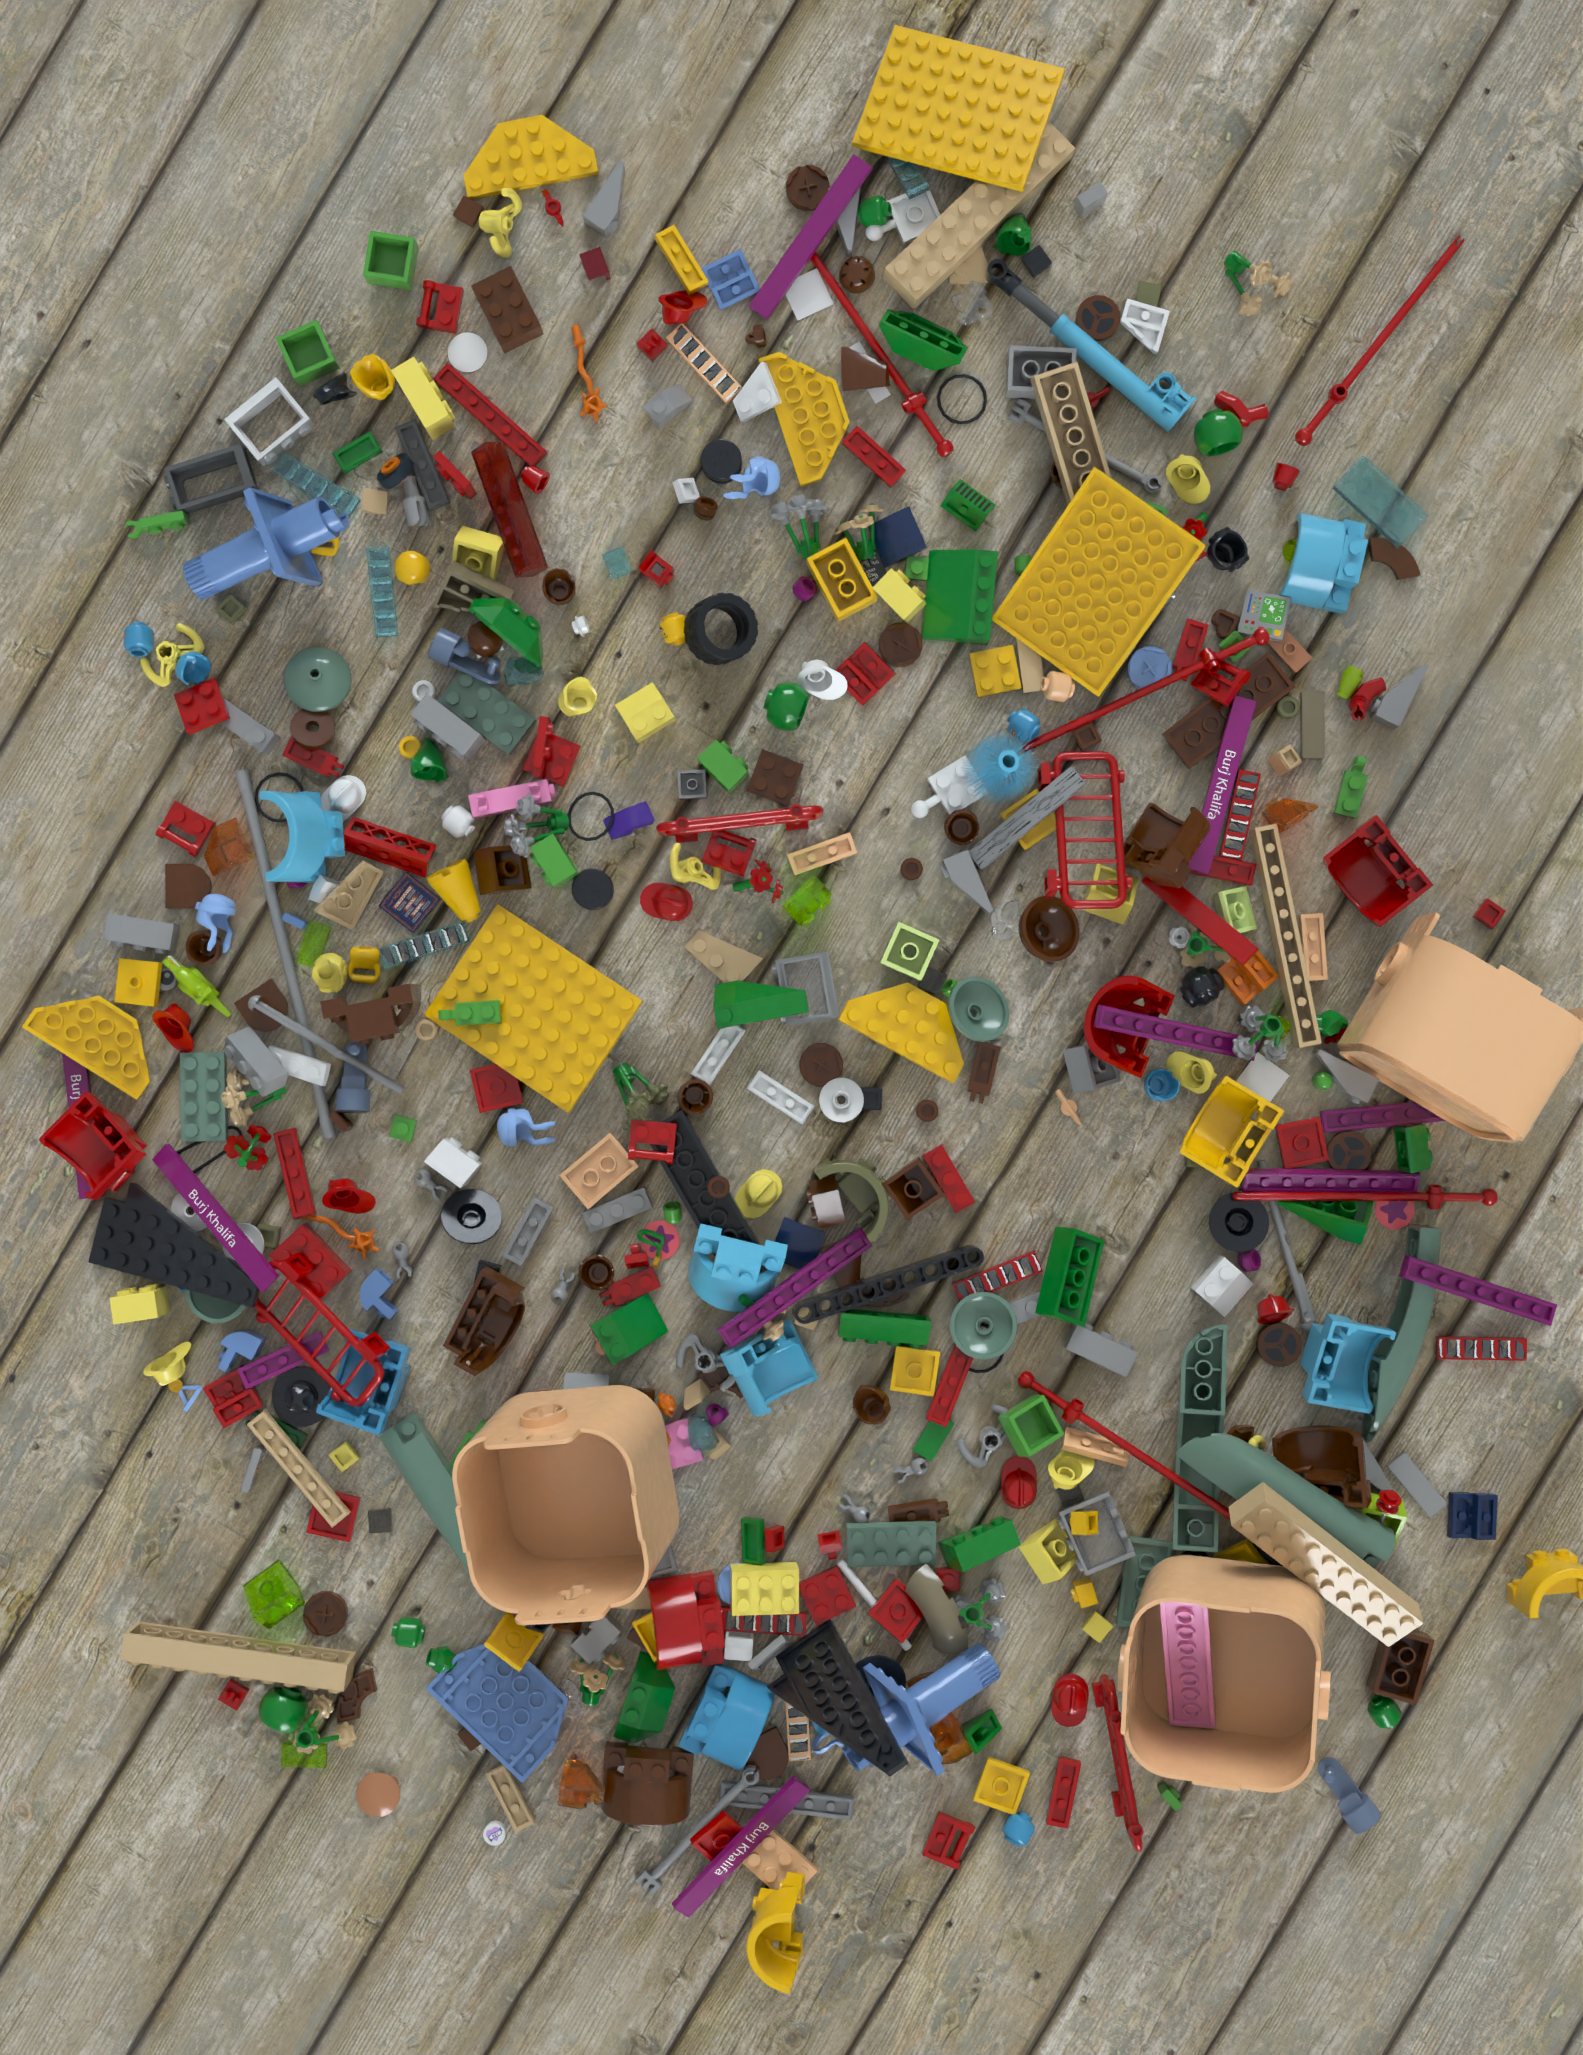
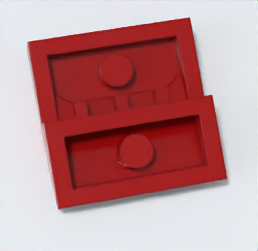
[835,642,896,706]
[203,1365,263,1428]

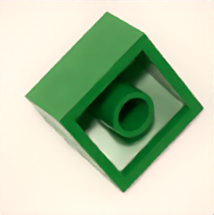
[1393,1123,1433,1173]

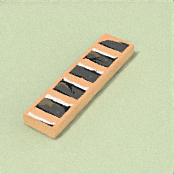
[666,324,742,405]
[785,1702,811,1761]

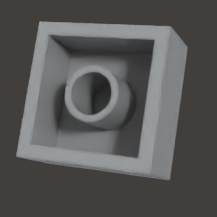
[1073,182,1108,218]
[677,769,707,800]

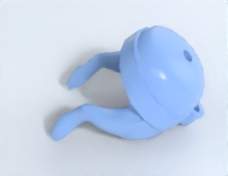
[723,456,780,499]
[195,894,236,953]
[497,1107,556,1147]

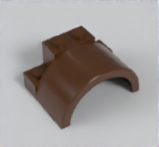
[1115,803,1211,888]
[320,984,421,1045]
[1272,1425,1372,1508]
[601,1741,694,1826]

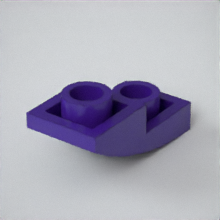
[603,801,655,840]

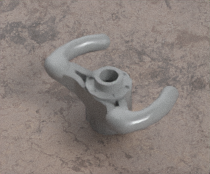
[676,1334,735,1391]
[957,1404,1008,1468]

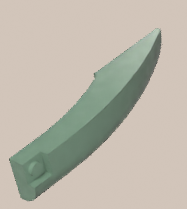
[1362,1223,1442,1443]
[1172,1325,1228,1552]
[379,1413,469,1571]
[1176,1433,1395,1569]

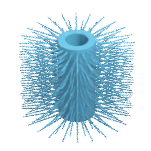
[961,729,1040,805]

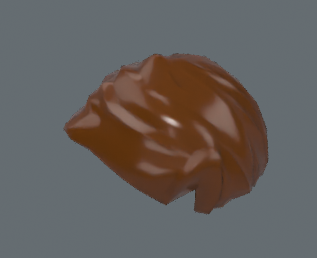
[852,1385,891,1425]

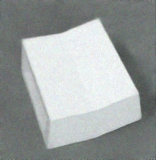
[308,875,341,903]
[724,1631,754,1661]

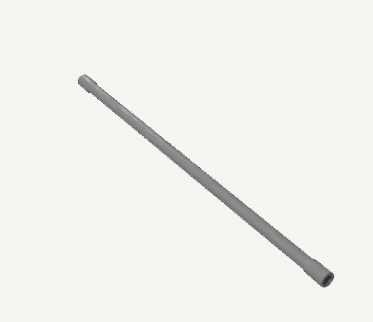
[235,769,337,1139]

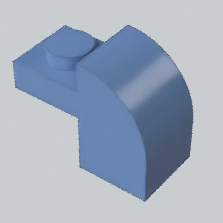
[360,1267,399,1319]
[218,1329,267,1372]

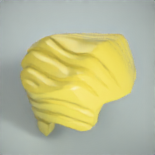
[558,677,597,717]
[312,953,348,993]

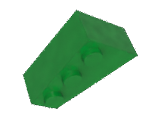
[938,1516,1021,1572]

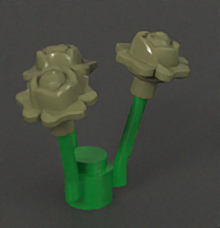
[612,1062,669,1133]

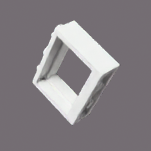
[224,377,315,466]

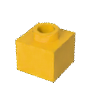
[1070,1510,1099,1535]
[1070,1577,1098,1609]

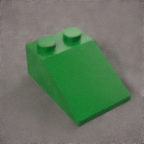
[589,1293,669,1366]

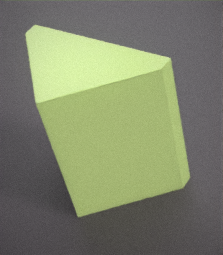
[1212,886,1257,933]

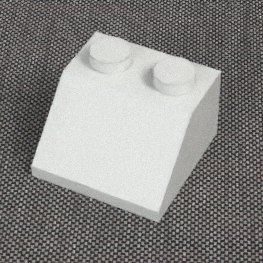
[424,1137,483,1188]
[1191,1254,1253,1317]

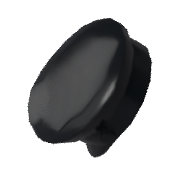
[313,372,357,406]

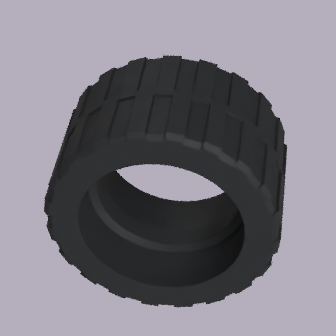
[684,592,758,665]

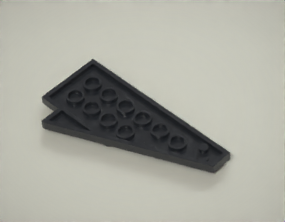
[88,1183,259,1307]
[767,1619,909,1777]

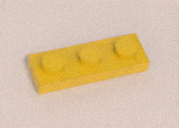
[654,225,709,295]

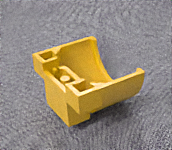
[1179,1076,1284,1188]
[1506,1548,1583,1618]
[746,1871,805,1994]

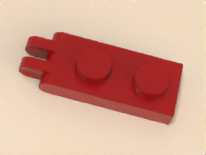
[1172,618,1209,682]
[532,716,554,779]
[282,736,345,778]
[599,1266,661,1307]

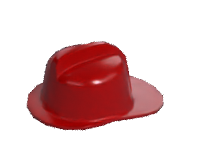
[658,290,708,324]
[640,883,693,921]
[152,1003,194,1053]
[322,1178,376,1214]
[1257,1293,1295,1324]
[1001,1456,1037,1509]
[1051,1673,1089,1727]

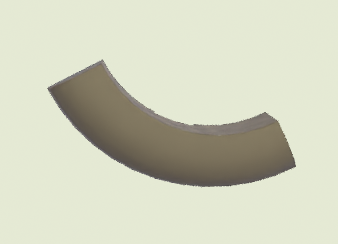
[905,1564,968,1655]

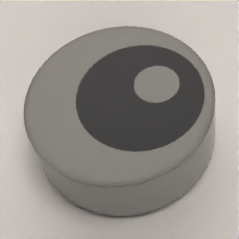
[160,969,178,991]

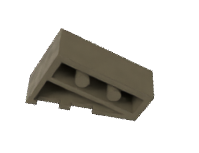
[432,561,515,612]

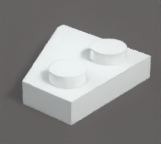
[1120,299,1170,355]
[733,362,782,422]

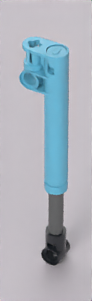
[985,259,1197,433]

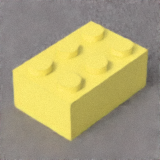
[391,357,455,440]
[730,1562,799,1616]

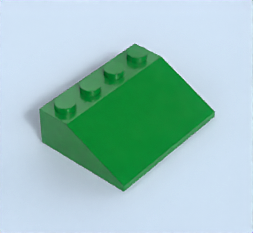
[922,549,998,645]

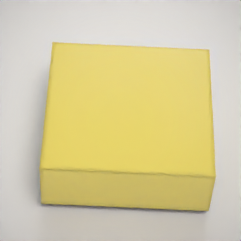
[329,1440,361,1472]
[1081,1610,1113,1643]

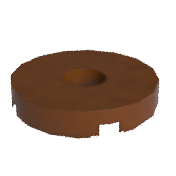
[290,709,335,750]

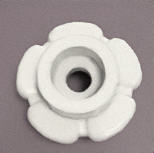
[572,615,590,637]
[1169,926,1191,948]

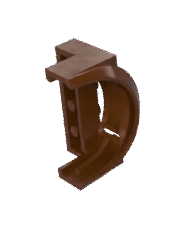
[443,1266,525,1376]

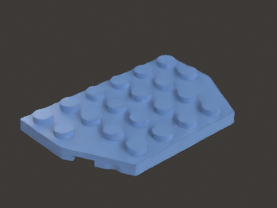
[425,1644,569,1783]

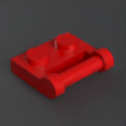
[416,280,464,334]
[1190,660,1251,706]
[155,801,216,857]
[702,830,757,877]
[628,1119,677,1164]
[921,1811,976,1869]

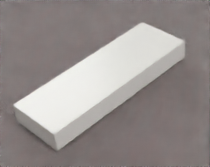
[691,1026,746,1086]
[747,1070,814,1125]

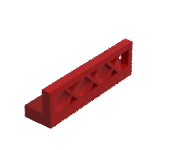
[343,817,437,877]

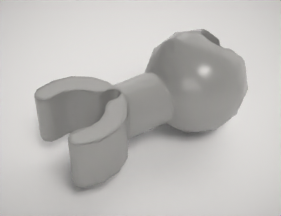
[414,1170,447,1201]
[392,1243,413,1279]
[551,1269,575,1305]
[893,1458,928,1484]
[836,1495,870,1523]

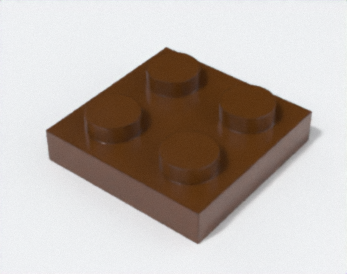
[746,749,804,807]

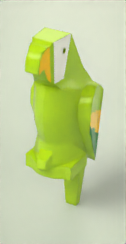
[162,956,232,1018]

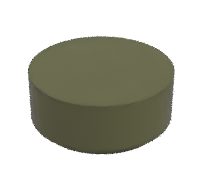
[1276,696,1300,719]

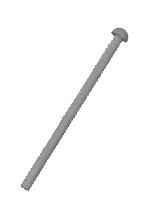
[248,995,405,1094]
[1257,1160,1317,1331]

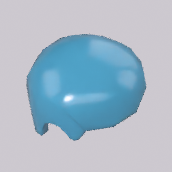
[175,651,211,685]
[1144,1068,1180,1102]

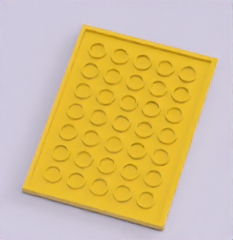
[852,25,1065,192]
[992,467,1207,697]
[424,904,644,1113]

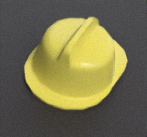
[1166,454,1211,504]
[1166,1051,1217,1094]
[735,1169,782,1218]
[143,1342,192,1386]
[1048,1450,1095,1490]

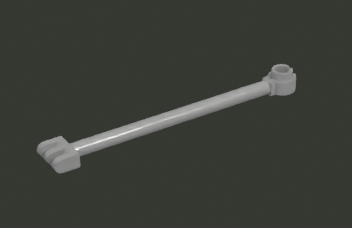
[1007,398,1162,494]
[635,1765,760,1896]

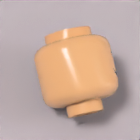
[1040,671,1075,702]

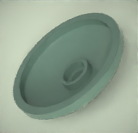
[284,647,352,712]
[948,977,1009,1042]
[185,1257,246,1323]
[950,1292,1017,1360]

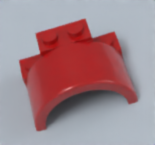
[1323,815,1433,927]
[1084,975,1175,1078]
[39,1091,147,1200]
[646,1570,725,1670]

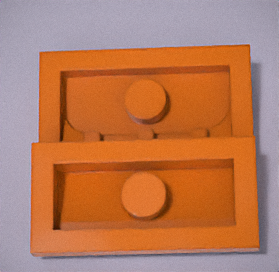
[1216,950,1280,1006]

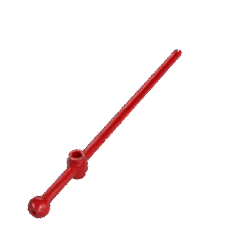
[1295,236,1464,446]
[811,251,954,457]
[1023,628,1270,752]
[1232,1184,1498,1210]
[1017,1371,1231,1521]

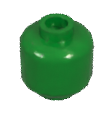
[857,195,892,227]
[391,1617,426,1648]
[1367,1695,1401,1729]

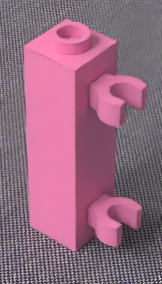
[468,779,556,819]

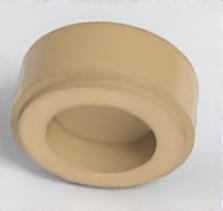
[415,1019,439,1041]

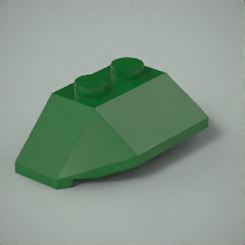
[879,309,968,371]
[469,598,544,668]
[613,1651,675,1744]

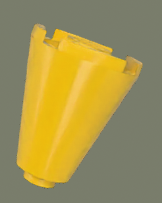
[427,858,481,923]

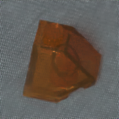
[1261,798,1318,833]
[204,818,254,876]
[929,1711,973,1765]
[558,1760,605,1809]

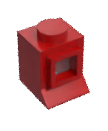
[638,550,675,589]

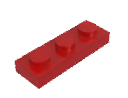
[842,426,906,488]
[922,1144,975,1213]
[1045,1756,1081,1829]

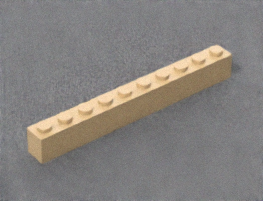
[1249,824,1322,1048]

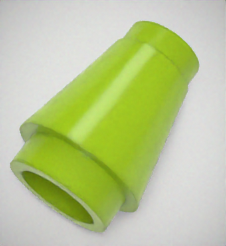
[1336,665,1364,700]

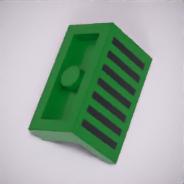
[940,479,996,532]

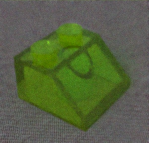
[782,874,832,927]
[243,1559,305,1629]

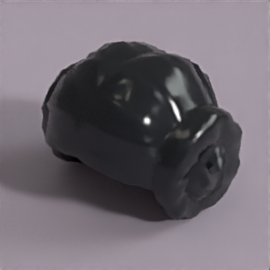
[1207,527,1250,573]
[1179,966,1225,1008]

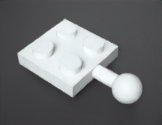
[866,184,940,245]
[911,756,988,818]

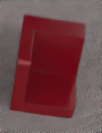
[579,247,611,280]

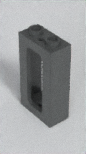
[164,443,259,514]

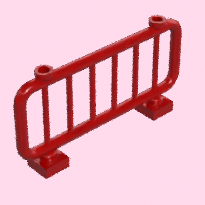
[1037,751,1132,909]
[656,804,824,843]
[254,1253,390,1407]
[1091,1674,1144,1852]

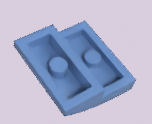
[701,249,760,310]

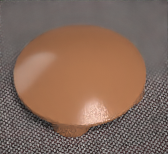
[356,1772,400,1817]

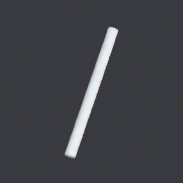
[836,1558,912,1651]

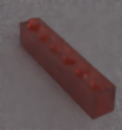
[471,442,548,578]

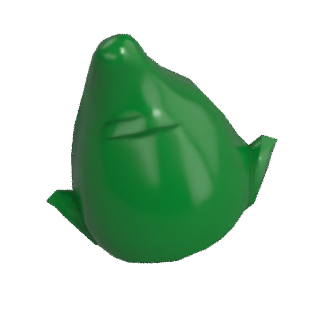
[993,213,1032,256]
[410,738,449,783]

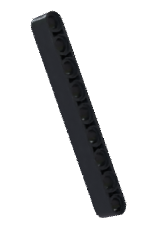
[792,1244,984,1324]

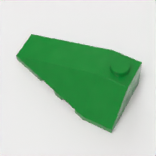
[713,981,809,1029]
[1278,1201,1374,1245]

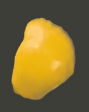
[350,353,395,401]

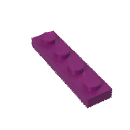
[237,1331,330,1389]

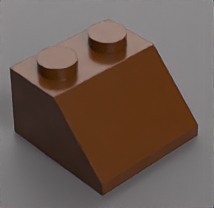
[473,845,531,895]
[882,1156,944,1220]

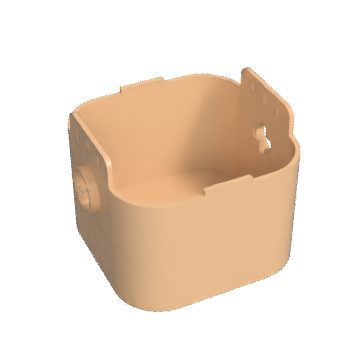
[1337,912,1583,1143]
[452,1385,679,1625]
[1118,1555,1331,1793]

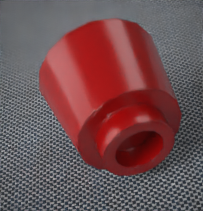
[1272,463,1300,491]
[520,466,550,495]

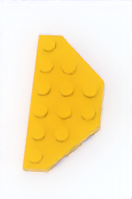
[463,115,599,200]
[758,352,850,487]
[837,982,964,1084]
[22,996,151,1100]

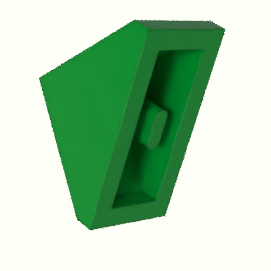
[961,1709,1002,1754]

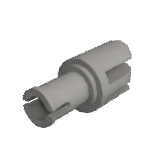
[402,476,430,527]

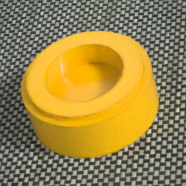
[399,736,421,759]

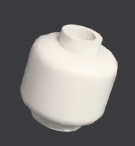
[441,805,475,838]

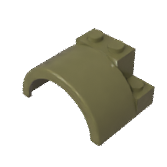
[814,1157,889,1243]

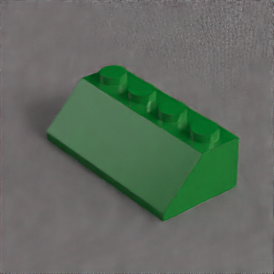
[1035,1227,1105,1327]
[838,1309,932,1348]

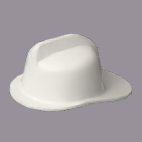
[797,659,847,700]
[321,775,366,822]

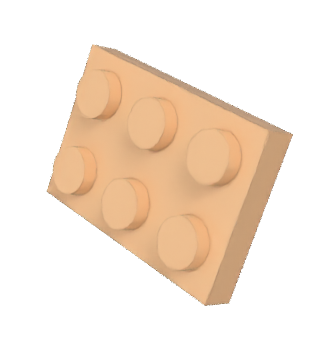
[559,1132,639,1209]
[742,1829,817,1890]

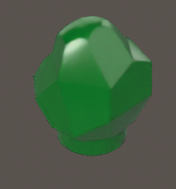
[1316,1010,1348,1036]
[426,1646,457,1674]

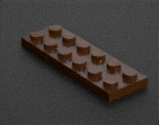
[1161,652,1296,769]

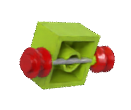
[1353,1490,1407,1551]

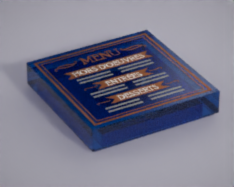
[378,871,442,934]

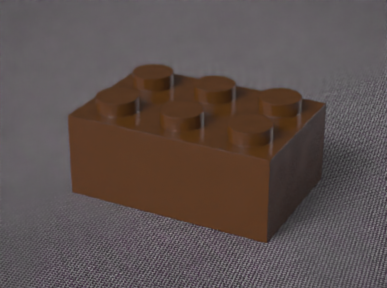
[471,266,543,354]
[1366,1630,1435,1705]

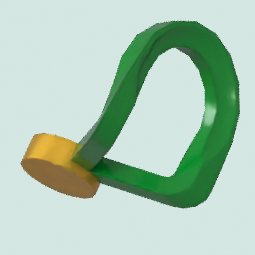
[637,1229,665,1268]

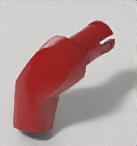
[1214,391,1269,427]
[1348,677,1386,721]

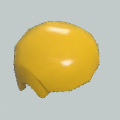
[394,551,430,585]

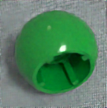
[1194,409,1243,457]
[763,682,809,731]
[258,1686,308,1733]

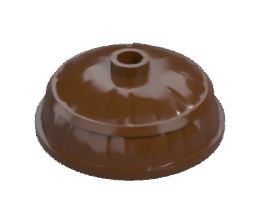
[1019,896,1080,962]

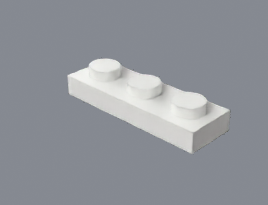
[268,1045,331,1086]

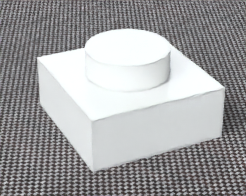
[672,478,700,504]

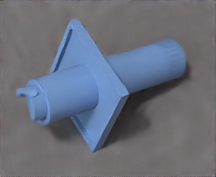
[183,487,350,600]
[842,1643,1000,1776]

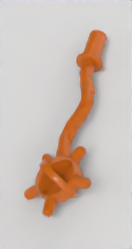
[571,325,607,422]
[289,1208,379,1259]

